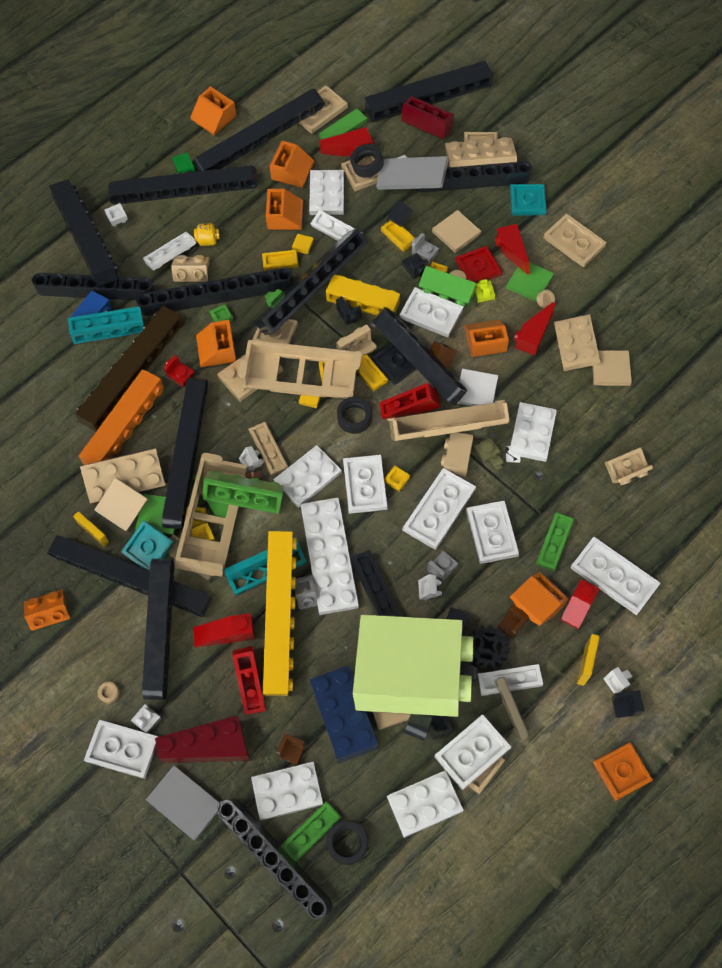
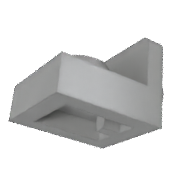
[411,233,439,264]
[427,551,458,582]
[295,575,318,609]

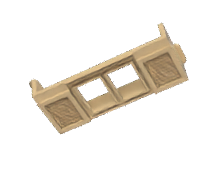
[238,340,362,399]
[387,400,510,441]
[175,453,247,577]

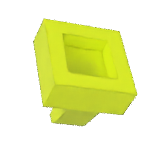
[475,279,495,303]

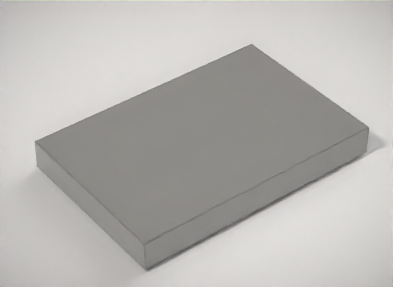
[146,766,219,841]

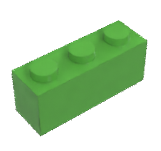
[419,266,477,307]

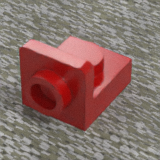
[164,355,195,387]

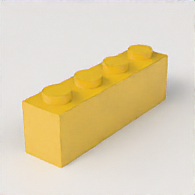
[326,275,400,316]

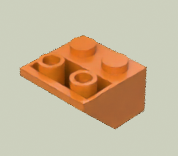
[190,86,237,136]
[270,141,314,188]
[266,189,303,230]
[196,320,236,367]
[464,320,509,357]
[509,572,569,626]

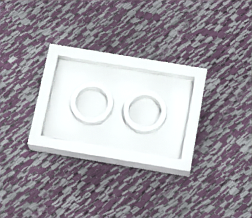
[309,170,344,215]
[400,287,463,338]
[509,402,557,462]
[273,445,342,508]
[343,455,387,514]
[466,501,519,564]
[434,714,511,790]
[84,720,158,779]
[251,762,323,821]
[387,770,463,838]

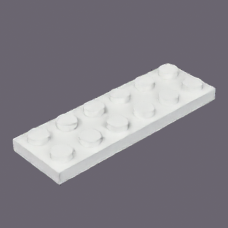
[301,498,359,615]

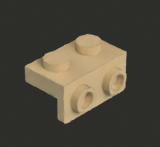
[171,255,210,282]
[336,325,377,357]
[605,447,653,485]

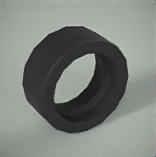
[350,144,384,178]
[337,396,372,434]
[327,820,368,865]

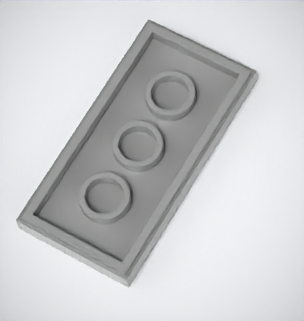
[376,156,449,190]

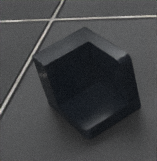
[386,200,412,227]
[611,690,645,718]

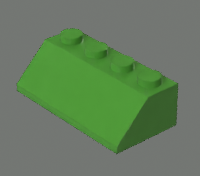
[203,471,284,514]

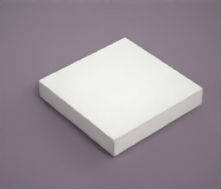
[457,369,498,406]

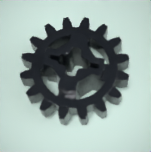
[468,625,510,670]

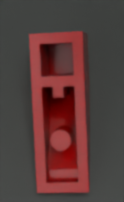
[319,127,373,157]
[495,224,530,274]
[514,302,556,355]
[379,383,441,420]
[193,613,255,648]
[232,646,266,715]

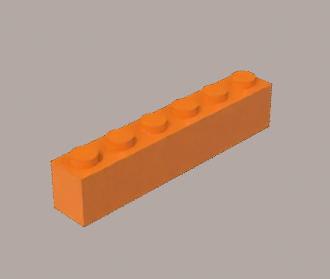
[79,369,164,465]

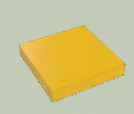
[577,634,600,686]

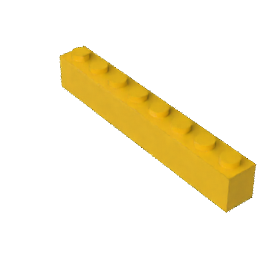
[263,531,297,696]

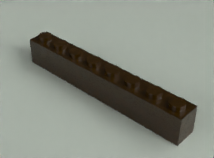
[75,306,183,432]

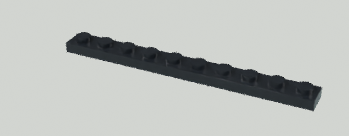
[351,550,453,741]

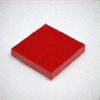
[455,245,502,284]

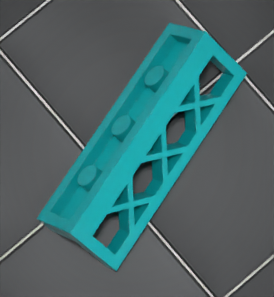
[68,306,144,344]
[224,537,307,596]

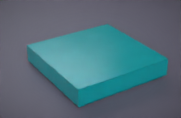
[510,184,547,216]
[121,520,175,571]

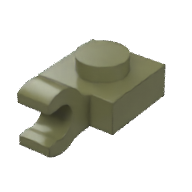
[474,438,504,471]

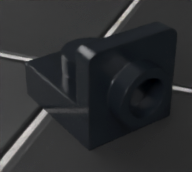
[402,253,429,279]
[336,297,362,325]

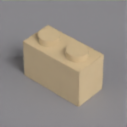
[441,432,473,477]

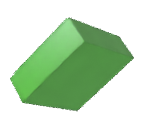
[209,304,233,322]

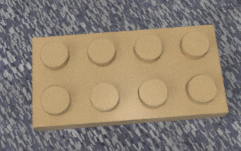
[445,137,517,167]
[80,448,166,504]

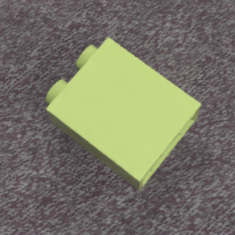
[353,615,473,717]

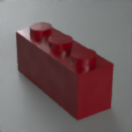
[401,96,454,139]

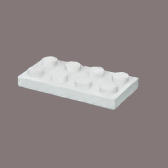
[403,468,476,550]
[570,537,660,615]

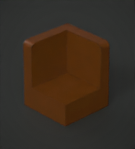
[430,340,457,369]
[498,603,529,639]
[276,734,306,766]

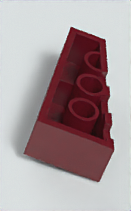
[155,715,250,763]

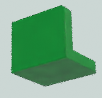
[172,152,195,174]

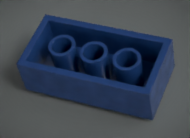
[309,665,378,763]

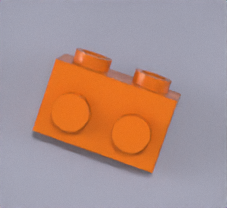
[24,590,70,631]

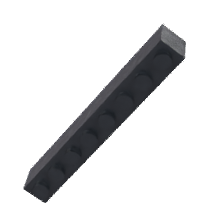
[365,61,493,123]
[49,179,118,287]
[254,228,368,335]

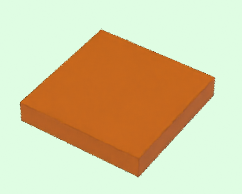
[593,742,653,801]

